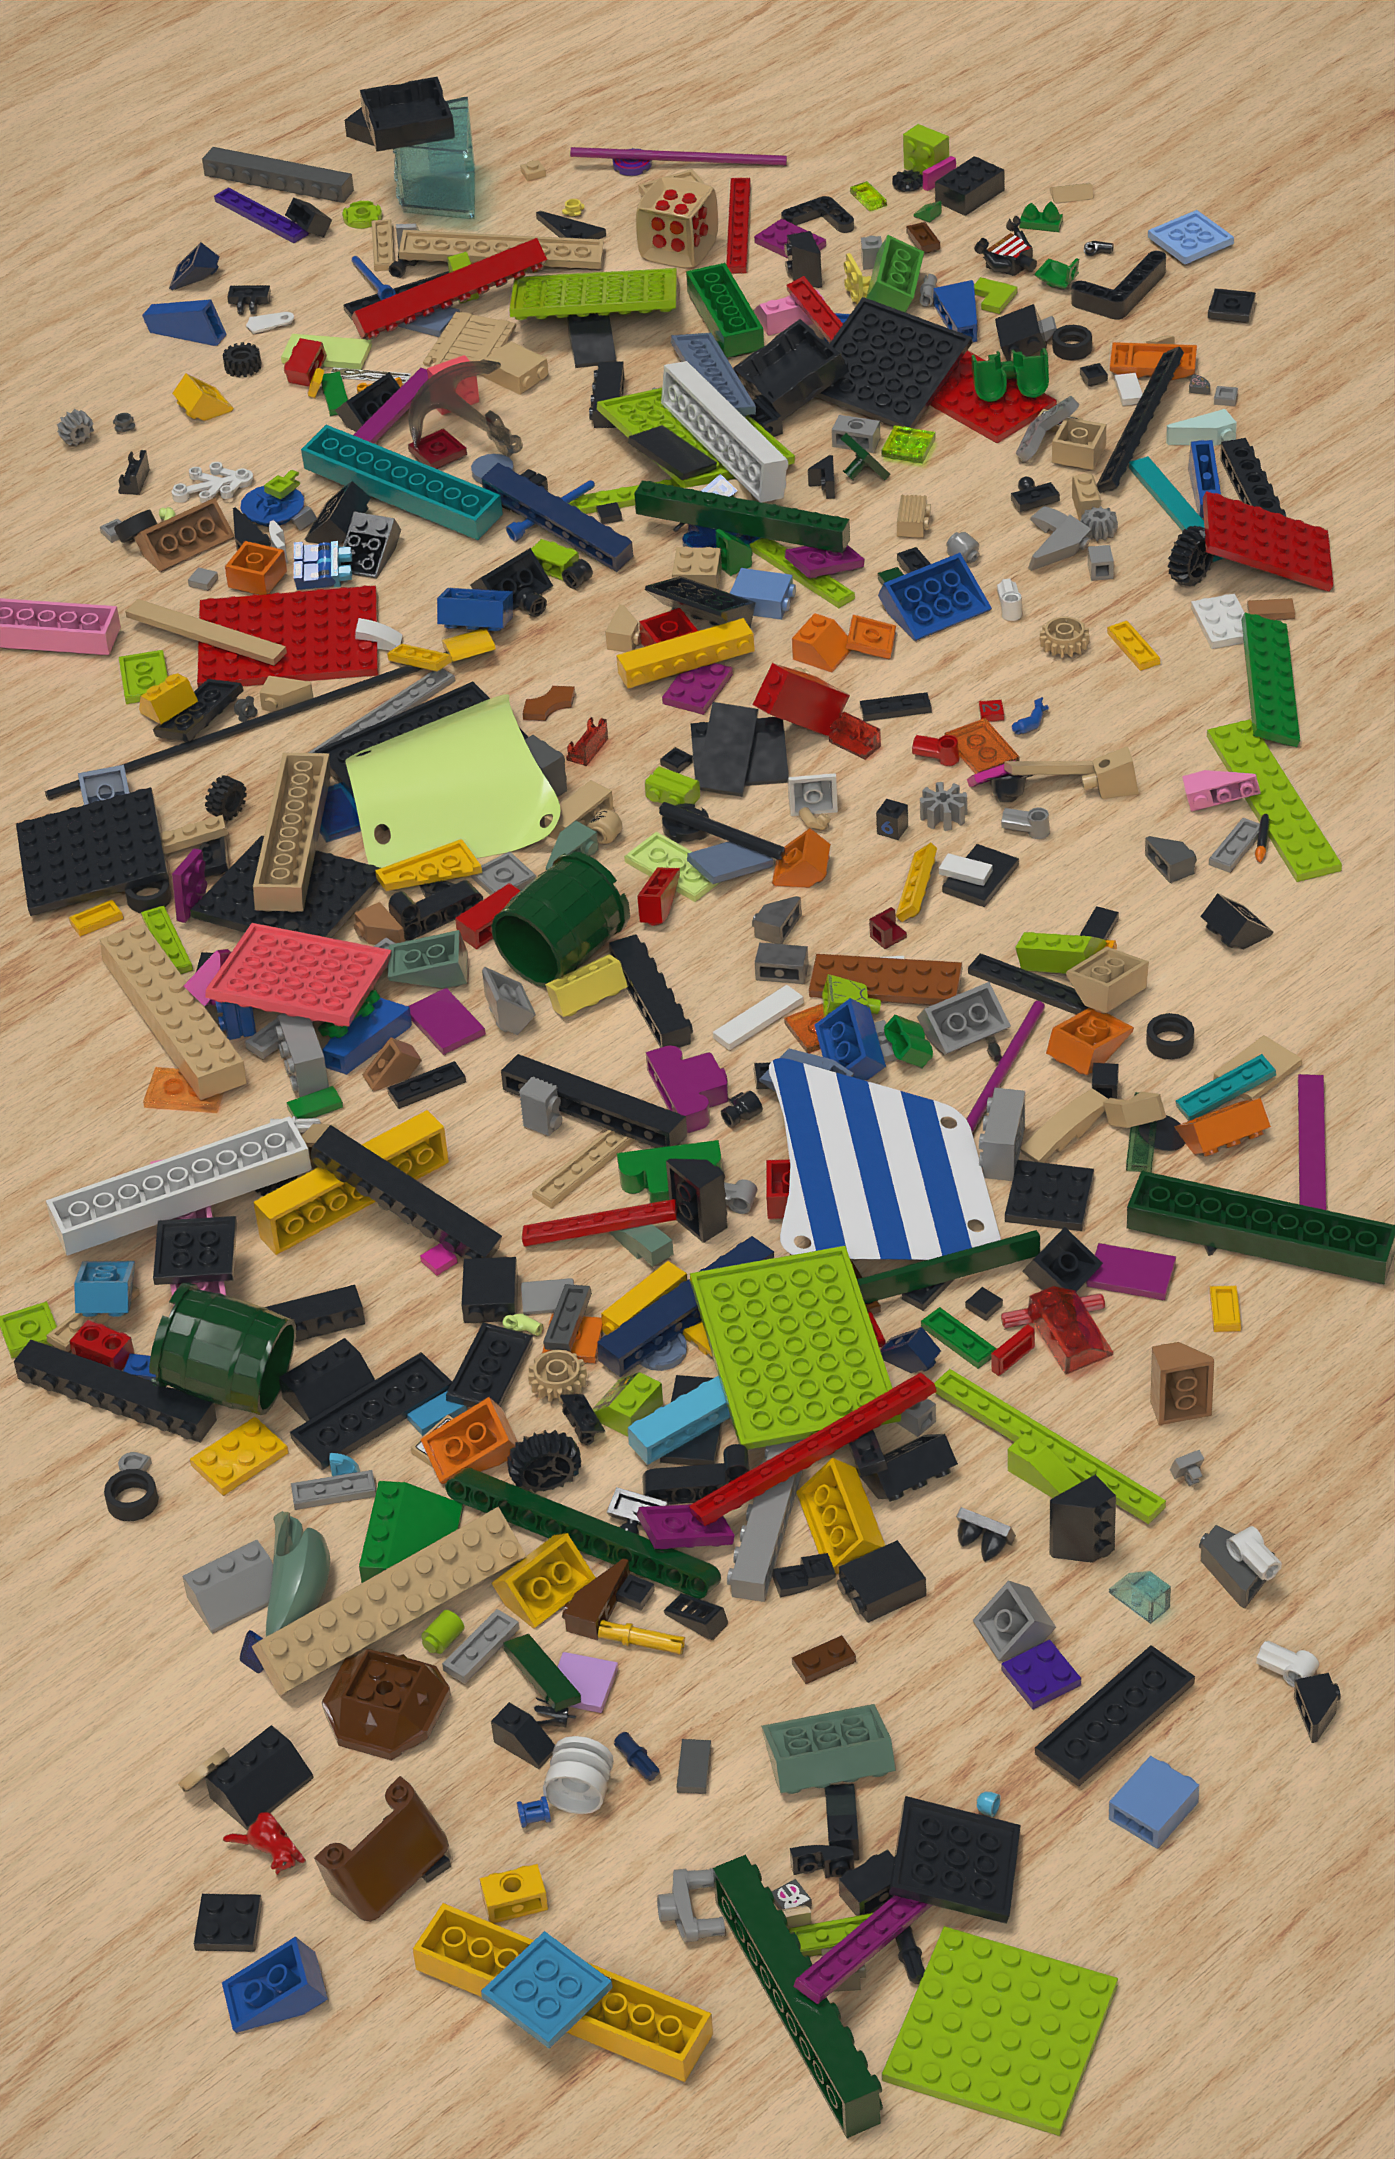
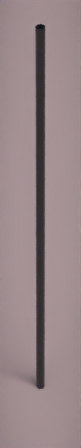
[45,651,448,800]

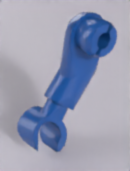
[1012,697,1049,735]

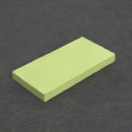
[281,334,372,370]
[624,832,721,902]

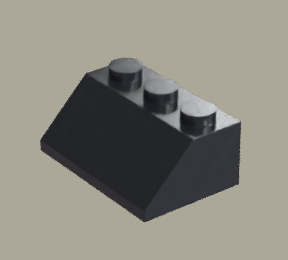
[335,372,414,432]
[304,481,371,544]
[470,548,553,610]
[666,1159,727,1243]
[279,1338,375,1422]
[856,1434,958,1502]
[1049,1474,1116,1563]
[205,1725,314,1831]

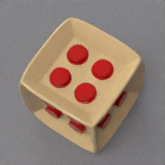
[636,177,718,268]

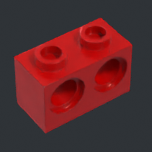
[70,1320,135,1371]

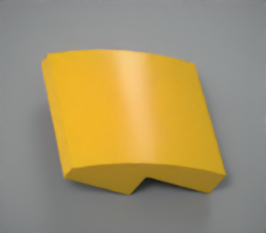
[442,628,496,662]

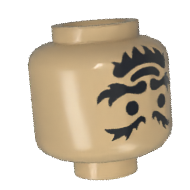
[587,809,623,844]

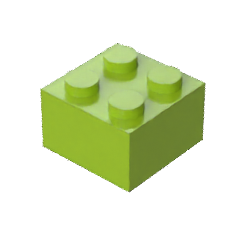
[903,124,949,175]

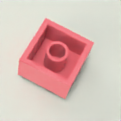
[427,355,479,415]

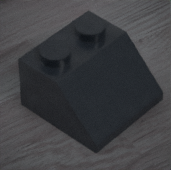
[784,231,822,288]
[1200,893,1274,949]
[1022,1227,1103,1298]

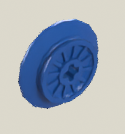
[240,486,304,527]

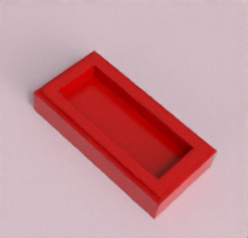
[991,1324,1035,1376]

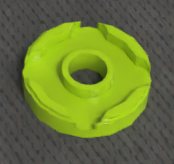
[342,201,382,229]

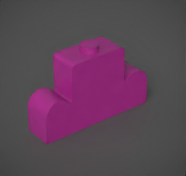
[646,1046,729,1133]

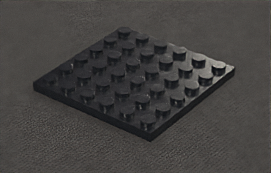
[815,297,973,433]
[16,787,169,916]
[190,835,380,938]

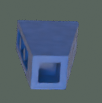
[933,280,977,342]
[1188,440,1221,518]
[322,997,412,1075]

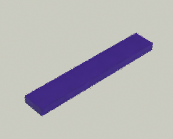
[214,187,309,243]

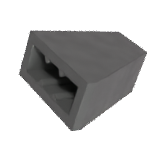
[1199,1525,1275,1608]

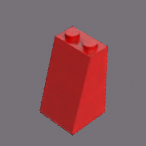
[752,663,850,737]

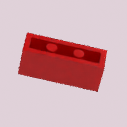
[455,883,520,949]

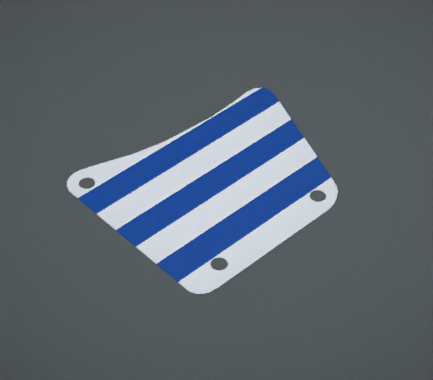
[769,1058,1001,1260]

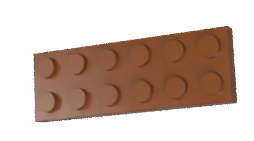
[809,954,963,1005]

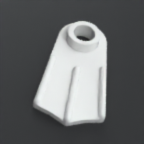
[246,312,294,334]

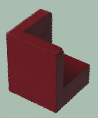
[869,907,907,949]

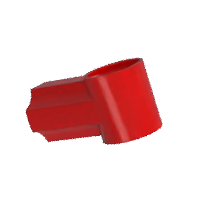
[912,735,960,766]

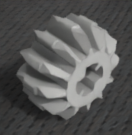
[57,409,94,446]
[1080,506,1118,541]

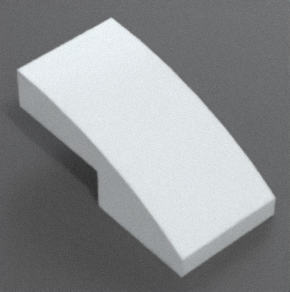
[269,520,288,563]
[355,618,402,651]

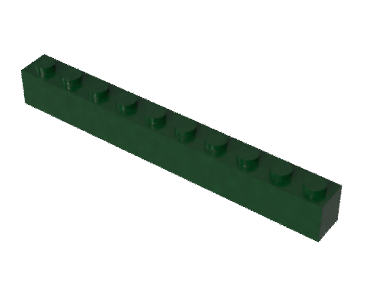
[634,480,850,553]

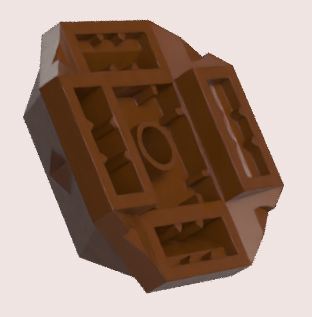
[322,1649,451,1760]

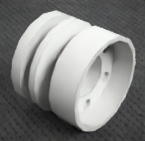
[543,1736,614,1814]

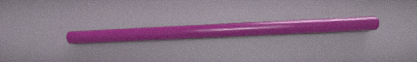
[570,147,787,166]
[966,1001,1045,1133]

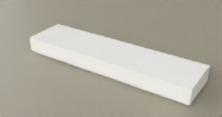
[713,985,804,1051]

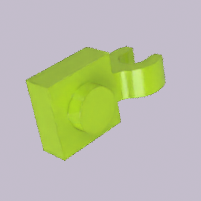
[264,470,300,499]

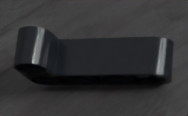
[388,880,483,940]
[642,1444,750,1505]

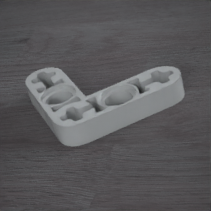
[1016,396,1079,462]

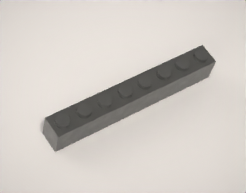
[202,147,354,203]

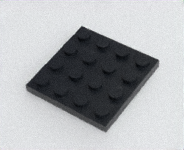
[889,1796,1021,1924]

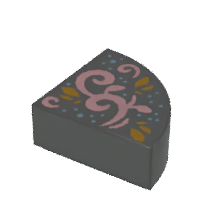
[1189,374,1210,395]

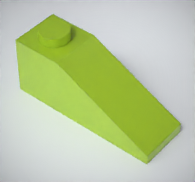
[1008,1433,1081,1498]

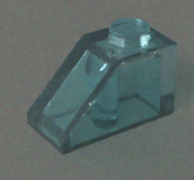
[1109,1571,1171,1624]

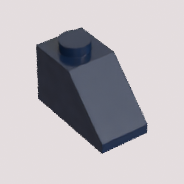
[880,1327,941,1373]

